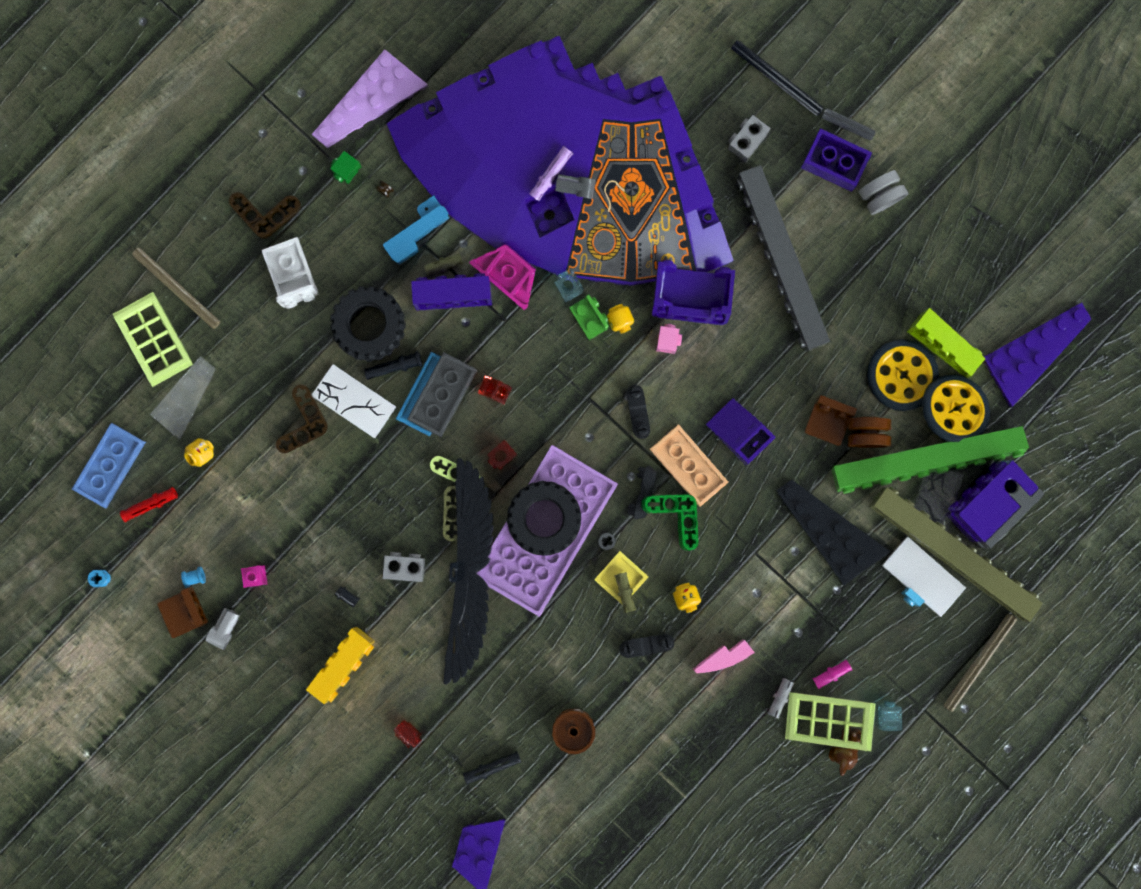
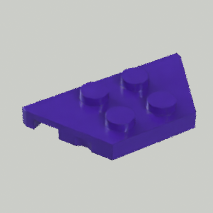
[452,819,505,889]

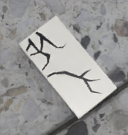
[312,365,396,438]

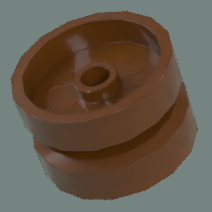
[848,417,891,448]
[552,708,595,754]

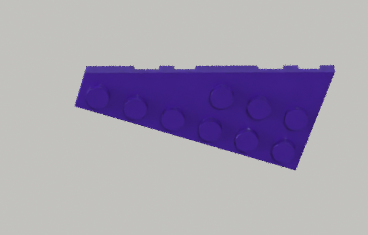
[983,303,1091,408]

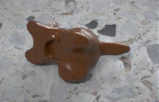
[829,726,861,776]

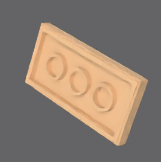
[649,424,728,507]

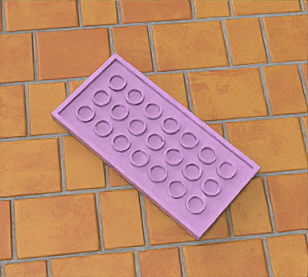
[477,445,618,617]

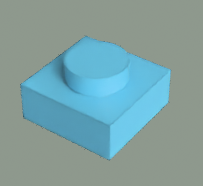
[901,588,925,607]

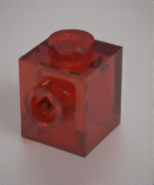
[478,376,512,405]

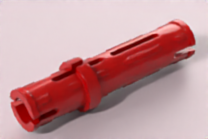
[120,487,178,522]

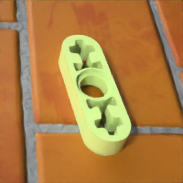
[430,456,480,482]

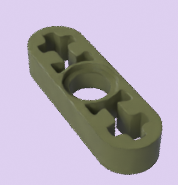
[443,486,457,541]

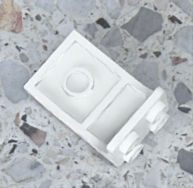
[262,237,319,309]

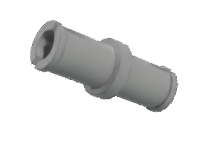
[767,678,794,719]

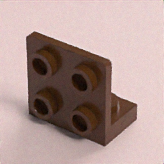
[804,395,857,446]
[157,587,209,638]

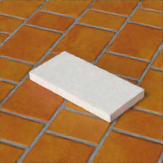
[881,537,966,617]

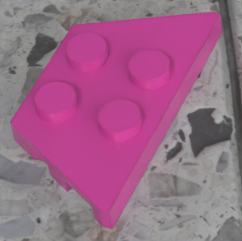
[469,245,536,310]

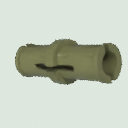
[424,253,463,277]
[615,572,636,613]

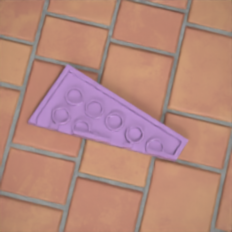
[312,49,428,148]

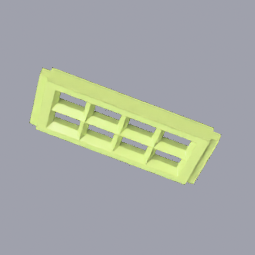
[113,292,193,387]
[785,692,876,751]

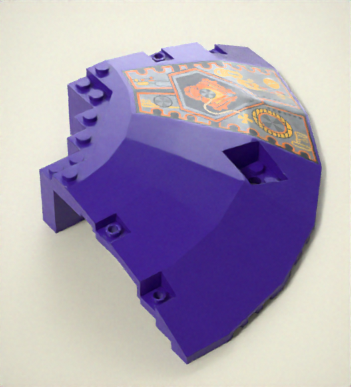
[387,36,734,286]

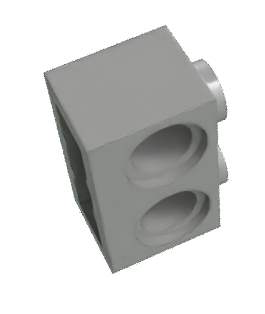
[728,115,771,163]
[383,552,425,582]

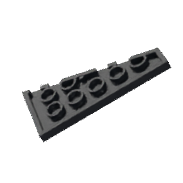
[776,480,890,585]

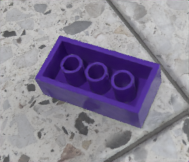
[411,273,492,311]

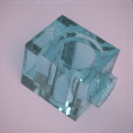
[554,270,584,302]
[878,702,902,731]

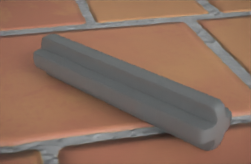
[822,108,876,140]

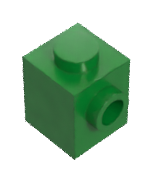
[330,151,362,184]

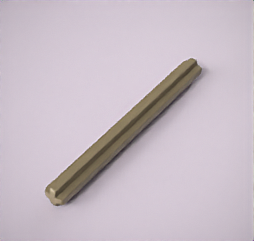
[132,248,221,329]
[944,613,1017,712]

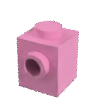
[656,324,682,354]

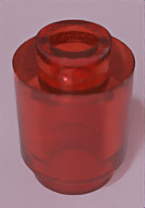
[393,720,422,749]

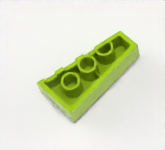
[906,308,985,378]

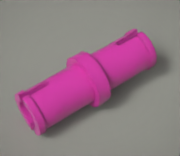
[812,660,852,689]

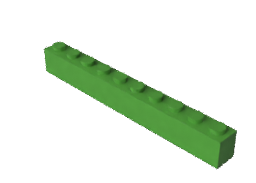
[832,426,1029,494]

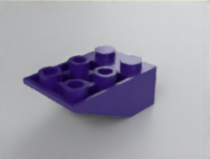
[706,398,776,466]

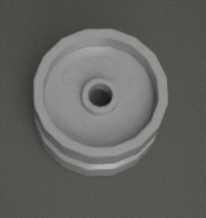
[858,170,909,215]

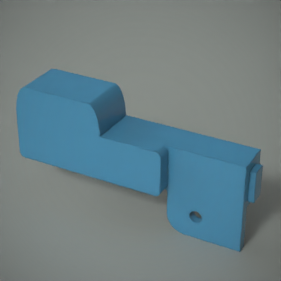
[383,196,449,264]

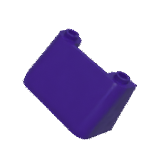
[652,260,735,325]

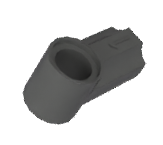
[555,174,596,199]

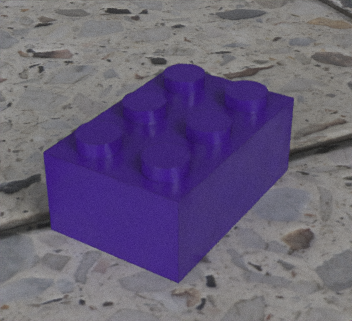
[801,128,872,192]

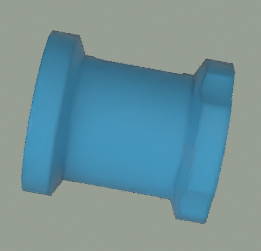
[181,567,206,588]
[88,570,111,587]

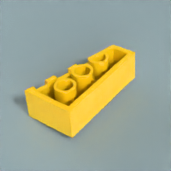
[306,627,375,704]

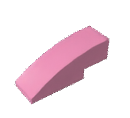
[693,639,755,673]

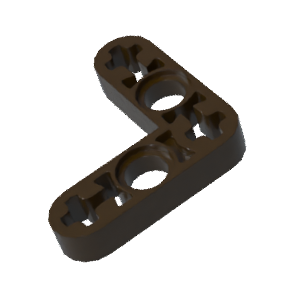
[229,192,301,239]
[276,384,328,453]

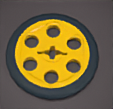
[867,339,939,411]
[922,374,990,442]

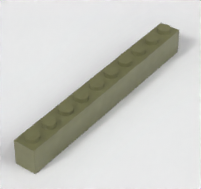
[869,487,1043,622]

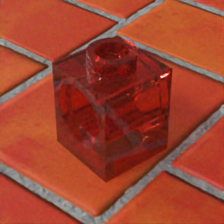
[487,440,518,470]

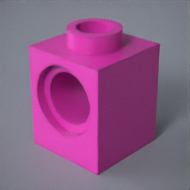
[241,566,268,588]

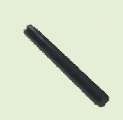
[731,40,824,116]

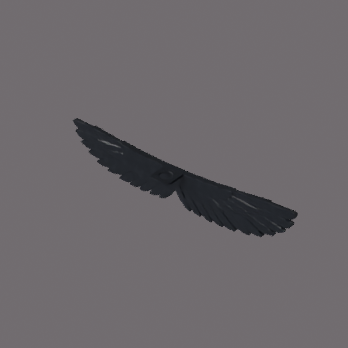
[443,458,493,685]

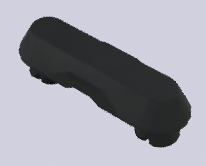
[627,384,650,439]
[627,466,657,520]
[619,634,675,658]

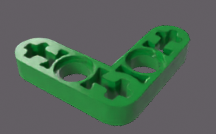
[641,495,698,551]

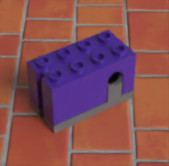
[945,460,1044,548]

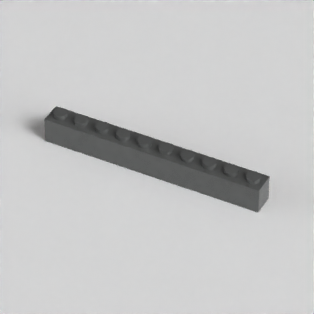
[736,165,830,352]

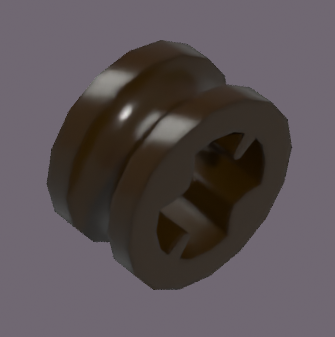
[375,180,394,198]

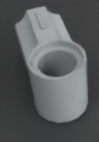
[205,608,240,650]

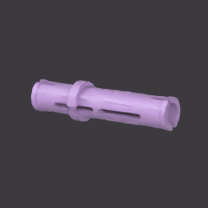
[529,146,573,201]

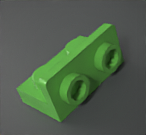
[569,294,609,340]

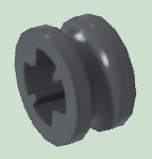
[598,533,616,550]

